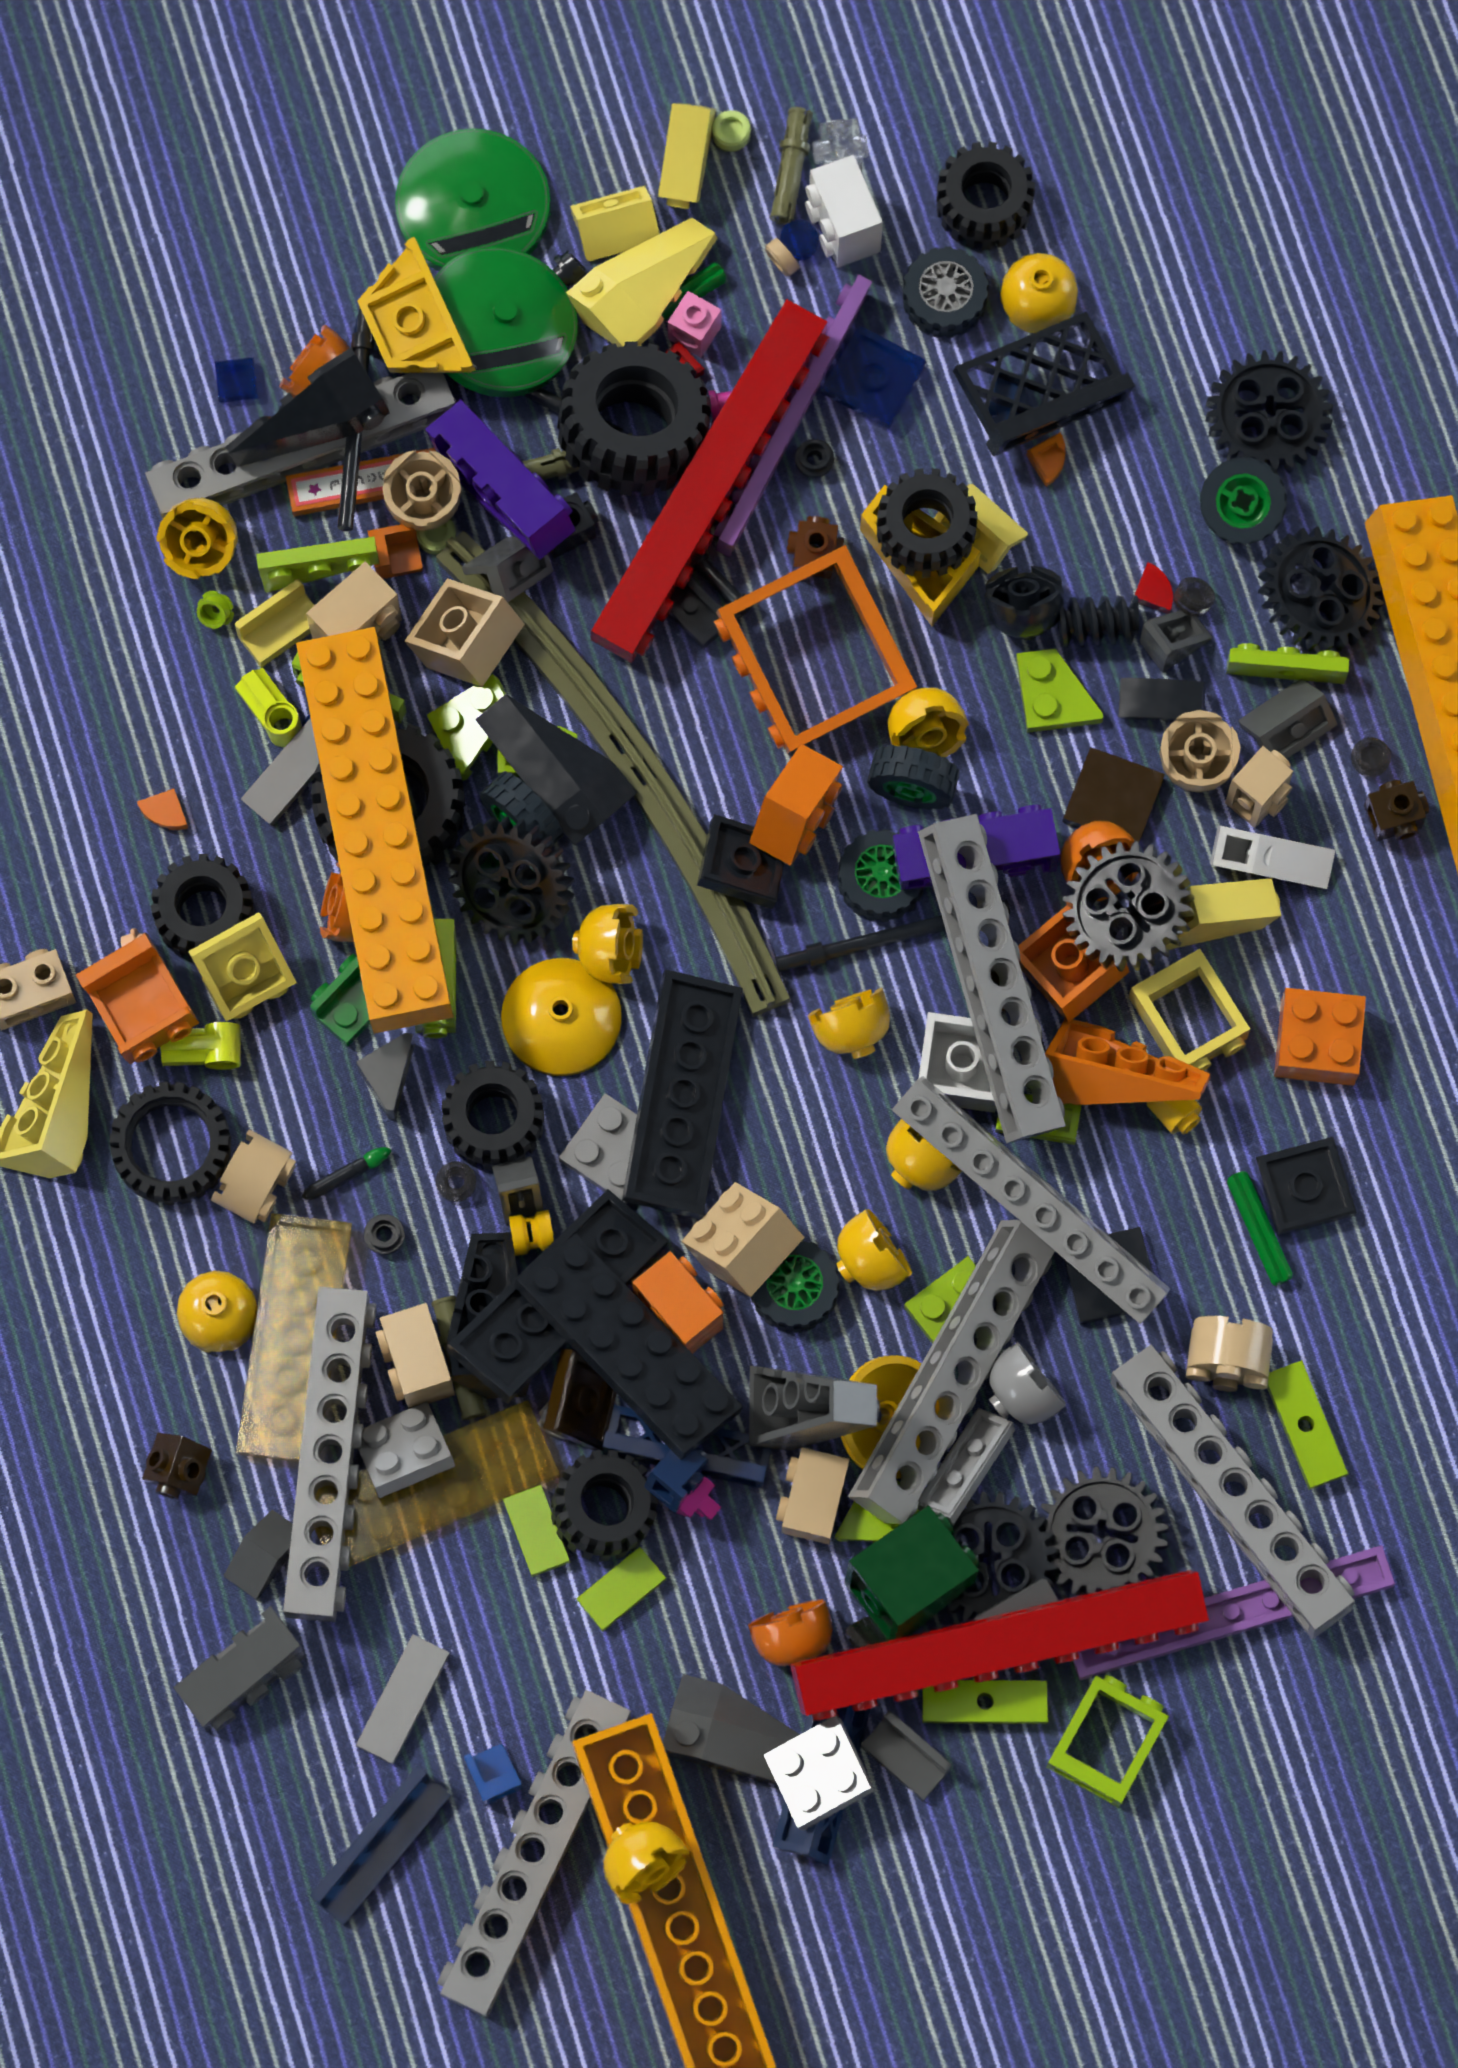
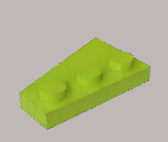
[256,536,379,593]

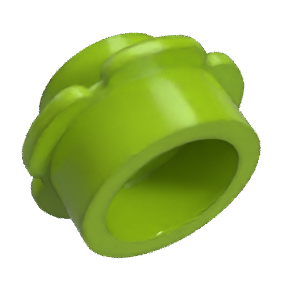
[196,591,234,629]

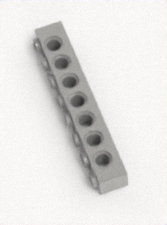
[145,373,456,519]
[918,814,1066,1143]
[892,1076,1170,1324]
[848,1220,1055,1524]
[283,1287,376,1622]
[1110,1345,1355,1640]
[437,1690,632,2018]

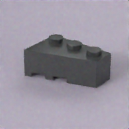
[173,1606,306,1732]

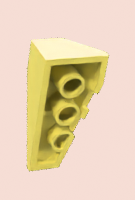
[566,217,718,347]
[0,1010,93,1178]

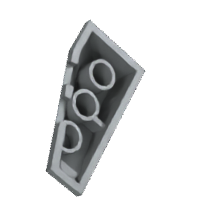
[663,1674,800,1785]

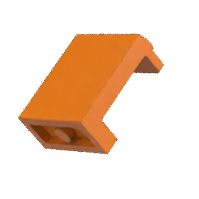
[76,933,199,1064]

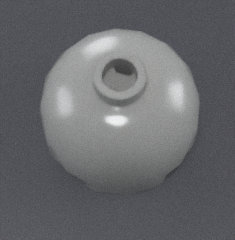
[989,1342,1066,1425]

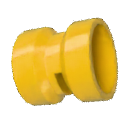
[509,1210,554,1256]

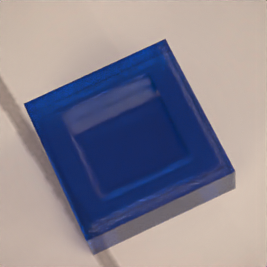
[215,357,258,403]

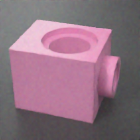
[668,291,721,358]

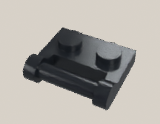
[669,552,753,650]

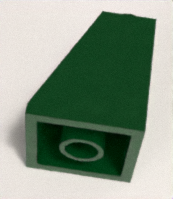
[844,1505,979,1641]

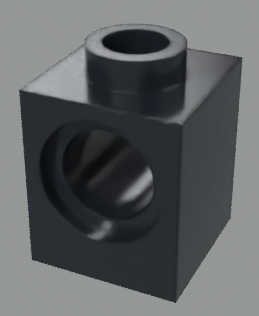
[550,491,599,559]

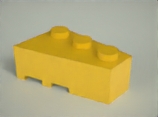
[860,485,980,626]

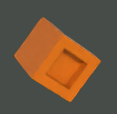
[368,524,423,579]

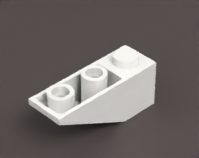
[1210,825,1335,889]

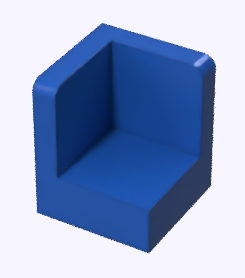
[463,1744,523,1806]

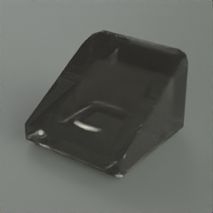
[845,1617,886,1648]

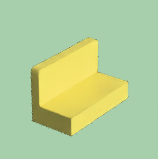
[570,186,659,261]
[934,484,1028,574]
[235,579,315,668]

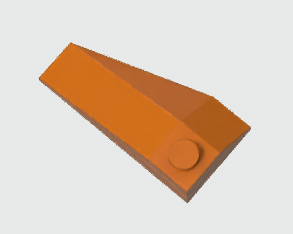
[1045,1019,1211,1105]

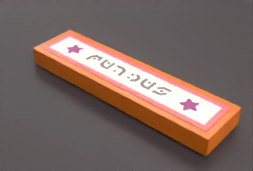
[285,448,437,517]

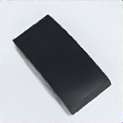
[1118,678,1206,722]

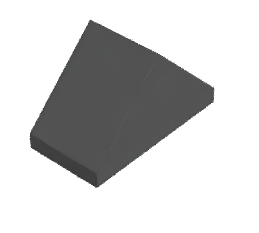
[1140,607,1212,673]
[356,1033,415,1120]
[492,1156,544,1225]
[224,1509,293,1600]

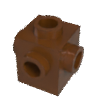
[787,516,844,579]

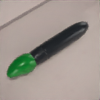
[302,1147,391,1200]

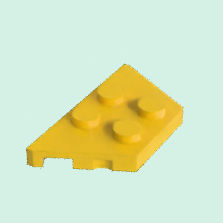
[357,237,475,373]

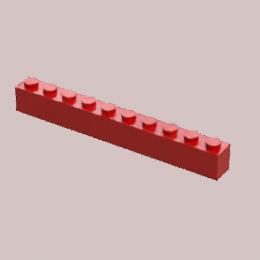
[591,299,830,663]
[790,1570,1209,1721]

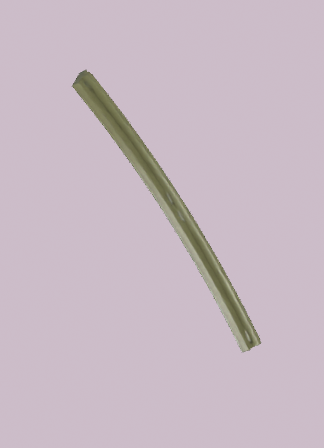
[436,530,790,1017]

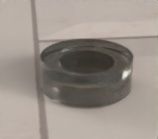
[1173,577,1215,617]

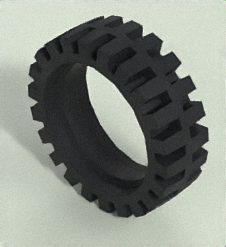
[110,1082,232,1205]

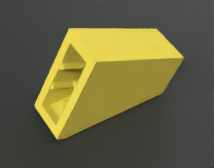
[658,103,716,209]
[1166,878,1282,950]

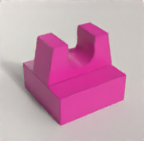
[676,1477,721,1520]

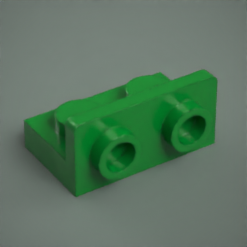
[310,953,370,1047]

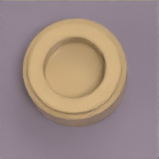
[765,238,800,277]

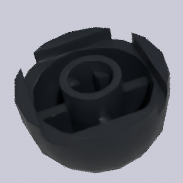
[985,566,1064,640]

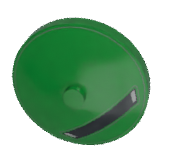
[395,129,550,271]
[434,247,578,397]

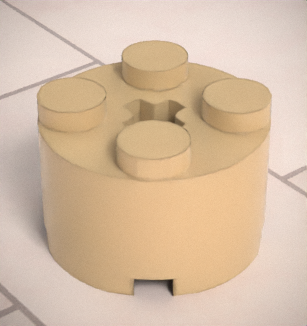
[211,1129,296,1224]
[1186,1316,1273,1392]

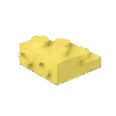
[188,912,297,1022]

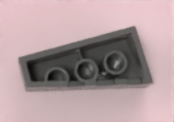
[749,1365,880,1451]

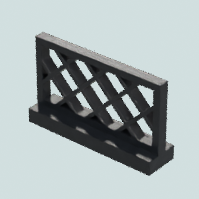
[953,312,1135,457]

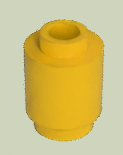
[1146,1100,1202,1135]

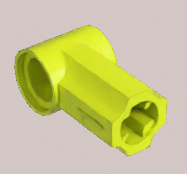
[235,667,302,747]
[160,1022,241,1070]

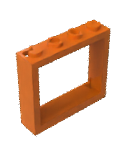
[713,545,917,754]

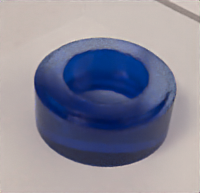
[780,220,819,261]

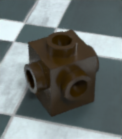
[1364,780,1429,842]
[142,1433,212,1500]

